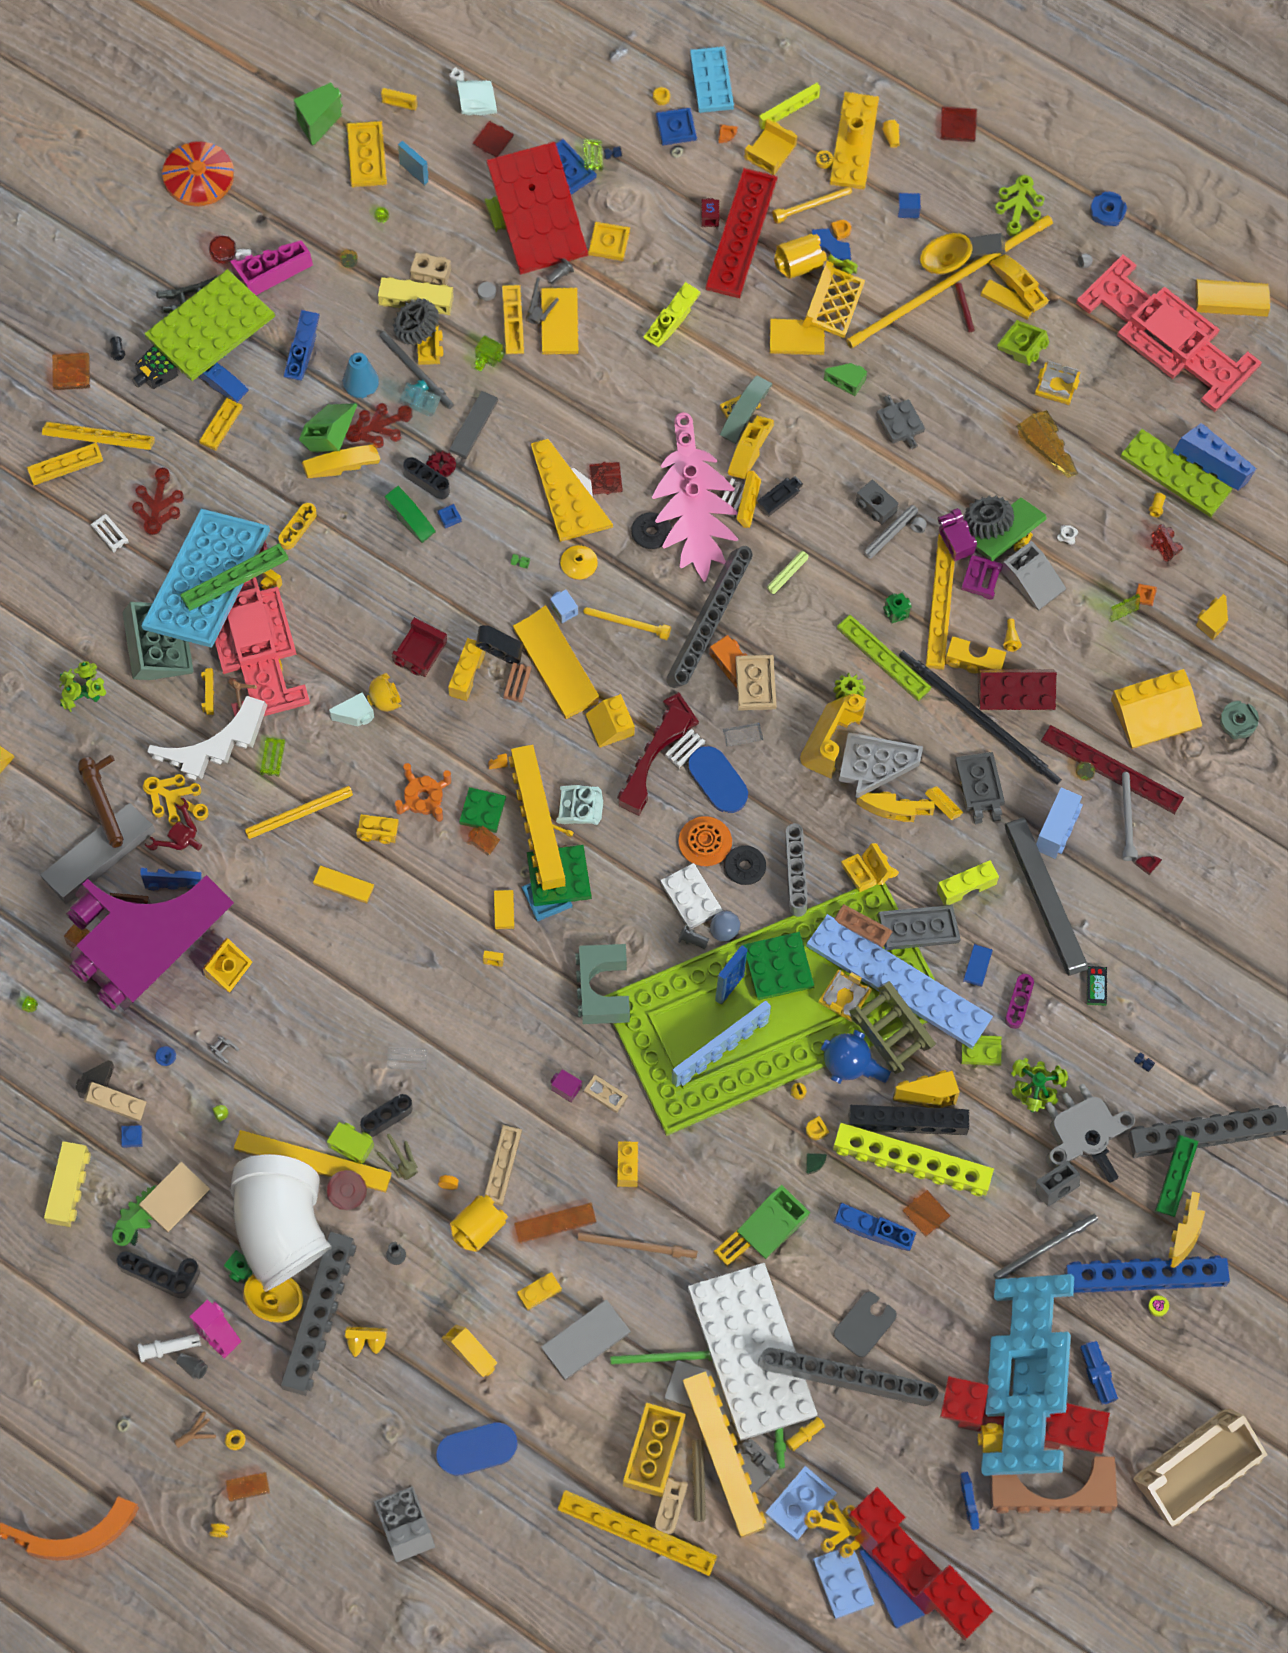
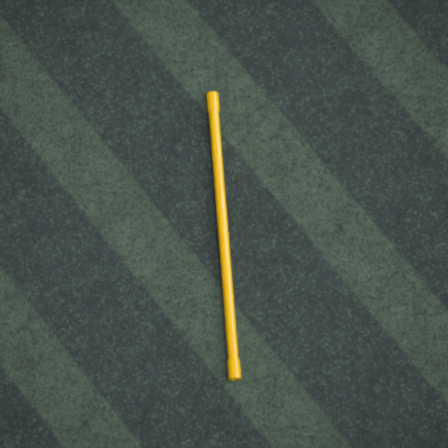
[846,215,1053,349]

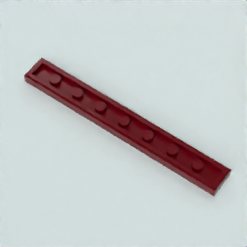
[1041,725,1184,815]

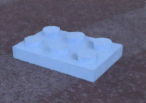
[765,1466,837,1541]
[813,1548,875,1619]

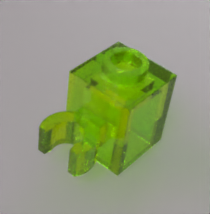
[474,335,504,372]

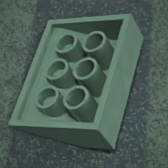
[122,602,194,680]

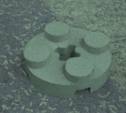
[1220,701,1259,739]

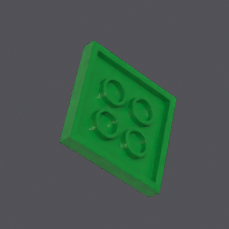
[526,845,592,907]
[743,932,815,1001]

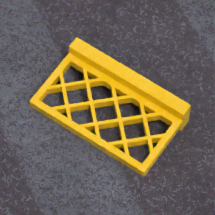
[803,261,865,338]

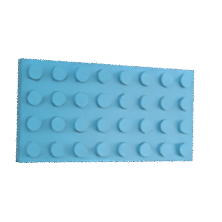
[142,509,270,648]

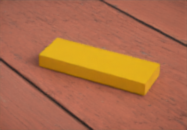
[980,279,1032,320]
[199,397,243,451]
[737,470,761,528]
[313,865,374,904]

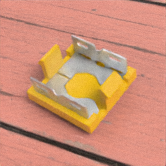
[1035,361,1080,405]
[818,969,872,1022]

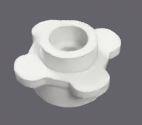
[1057,525,1078,545]

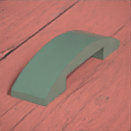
[720,376,773,444]

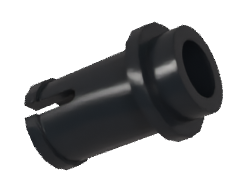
[110,336,125,361]

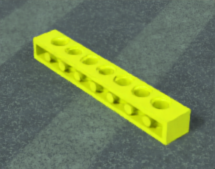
[833,1123,994,1197]

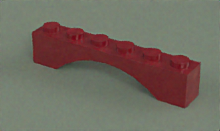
[617,705,692,816]

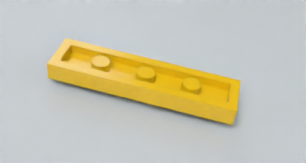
[27,443,104,485]

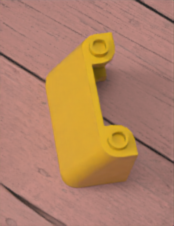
[800,694,867,779]

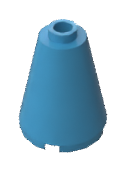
[342,353,379,398]

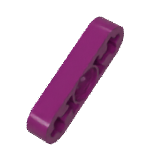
[1005,974,1034,1029]

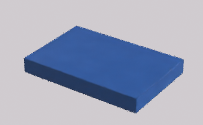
[556,139,597,195]

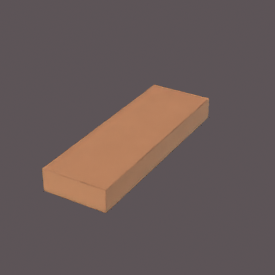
[835,904,893,948]

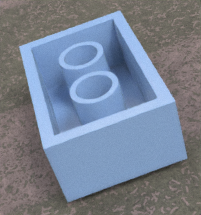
[1036,787,1083,859]

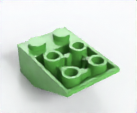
[299,403,357,452]
[737,1185,810,1259]

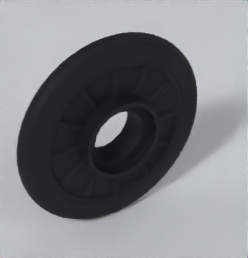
[631,512,672,549]
[724,845,766,885]

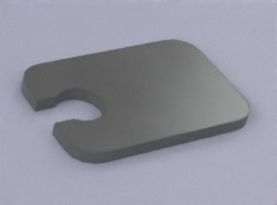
[834,1292,897,1357]

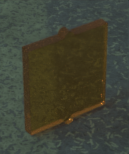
[903,1190,950,1237]

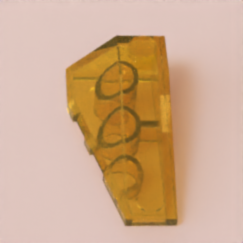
[1016,410,1078,478]

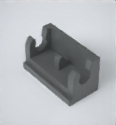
[969,233,1005,259]

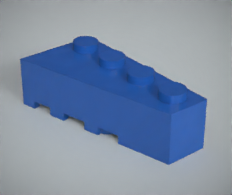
[1173,423,1257,490]

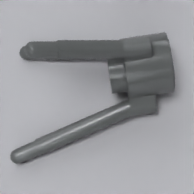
[526,277,559,325]

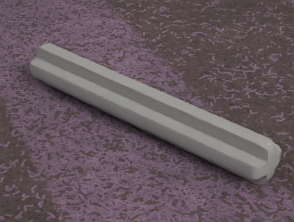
[864,505,918,559]

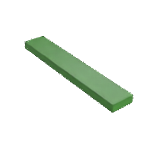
[180,543,289,611]

